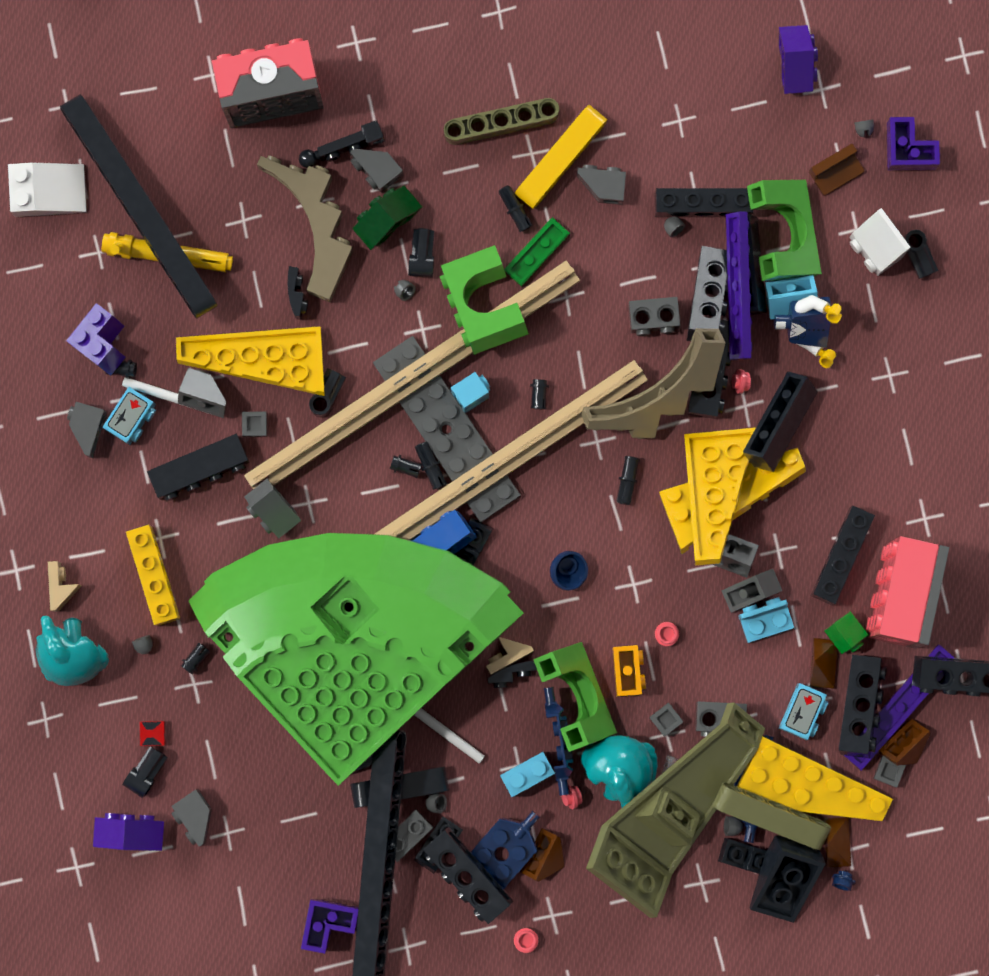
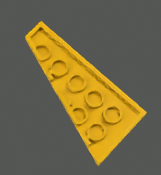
[176,327,325,396]
[684,428,756,566]
[659,448,806,554]
[737,736,893,821]

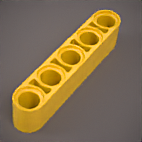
[515,105,608,209]

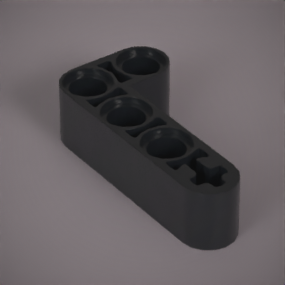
[350,766,449,808]

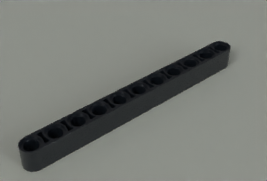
[60,94,217,319]
[352,730,406,976]

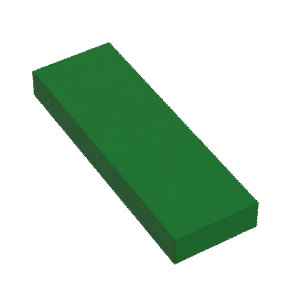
[504,217,570,287]

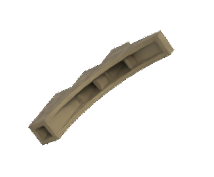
[257,155,353,303]
[582,328,725,439]

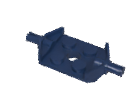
[543,687,574,796]
[470,810,540,889]

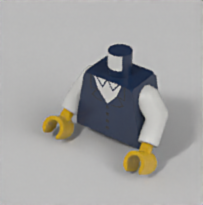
[774,295,842,368]

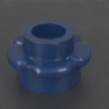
[832,871,856,891]

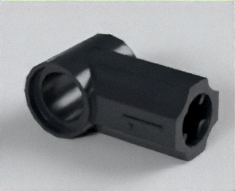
[408,228,434,278]
[903,230,939,279]
[309,368,346,418]
[122,746,168,799]

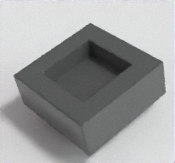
[242,411,267,437]
[649,702,683,737]
[873,756,906,788]

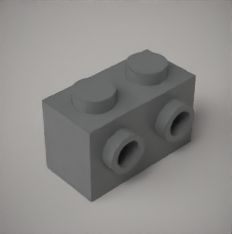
[244,479,301,539]

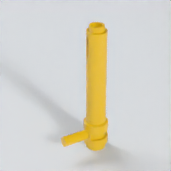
[101,232,233,272]

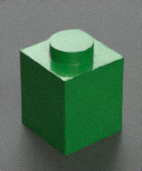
[824,611,868,654]

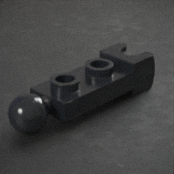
[298,120,384,168]

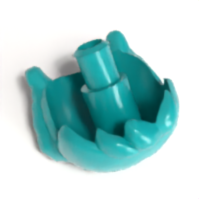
[35,616,109,686]
[581,735,658,808]

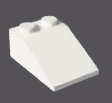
[8,163,87,217]
[849,208,911,276]

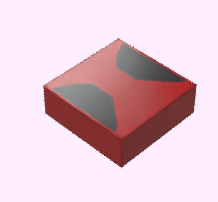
[140,721,165,746]

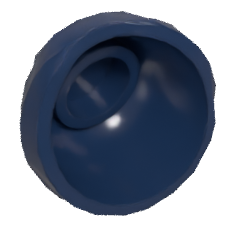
[549,551,588,591]

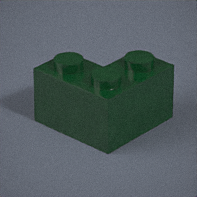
[352,185,422,250]

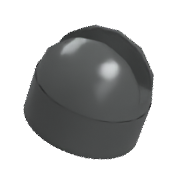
[854,119,874,138]
[664,217,685,238]
[394,280,415,301]
[132,635,153,655]
[425,793,447,814]
[724,816,743,836]

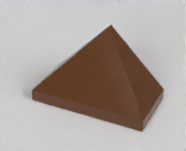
[809,638,837,689]
[879,719,930,766]
[823,817,851,868]
[520,828,565,882]

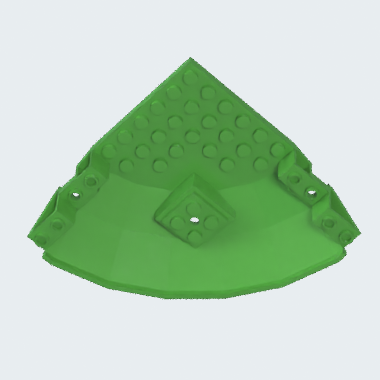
[189,533,524,786]

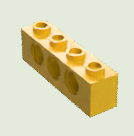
[126,525,180,626]

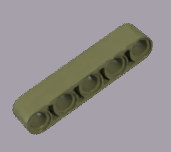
[444,98,559,145]
[712,782,831,850]

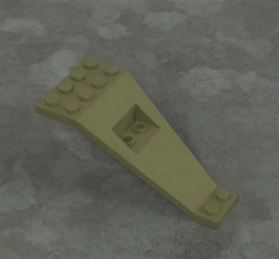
[586,703,765,918]

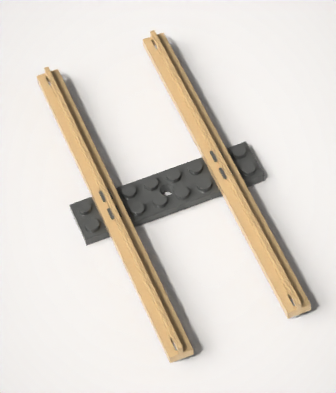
[244,261,648,540]

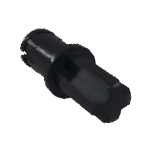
[498,185,533,233]
[415,442,447,490]
[616,456,640,505]

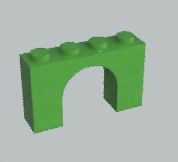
[747,180,822,281]
[440,245,529,355]
[533,642,617,752]

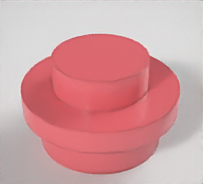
[731,369,751,394]
[655,622,679,646]
[561,785,582,810]
[514,928,538,953]

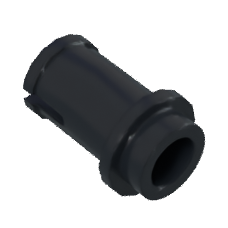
[105,359,137,379]
[530,379,549,410]
[390,454,422,478]
[181,642,210,674]

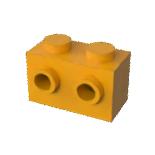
[612,645,646,697]

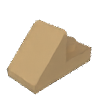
[48,561,81,612]
[486,637,534,675]

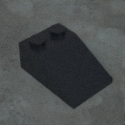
[749,835,826,923]

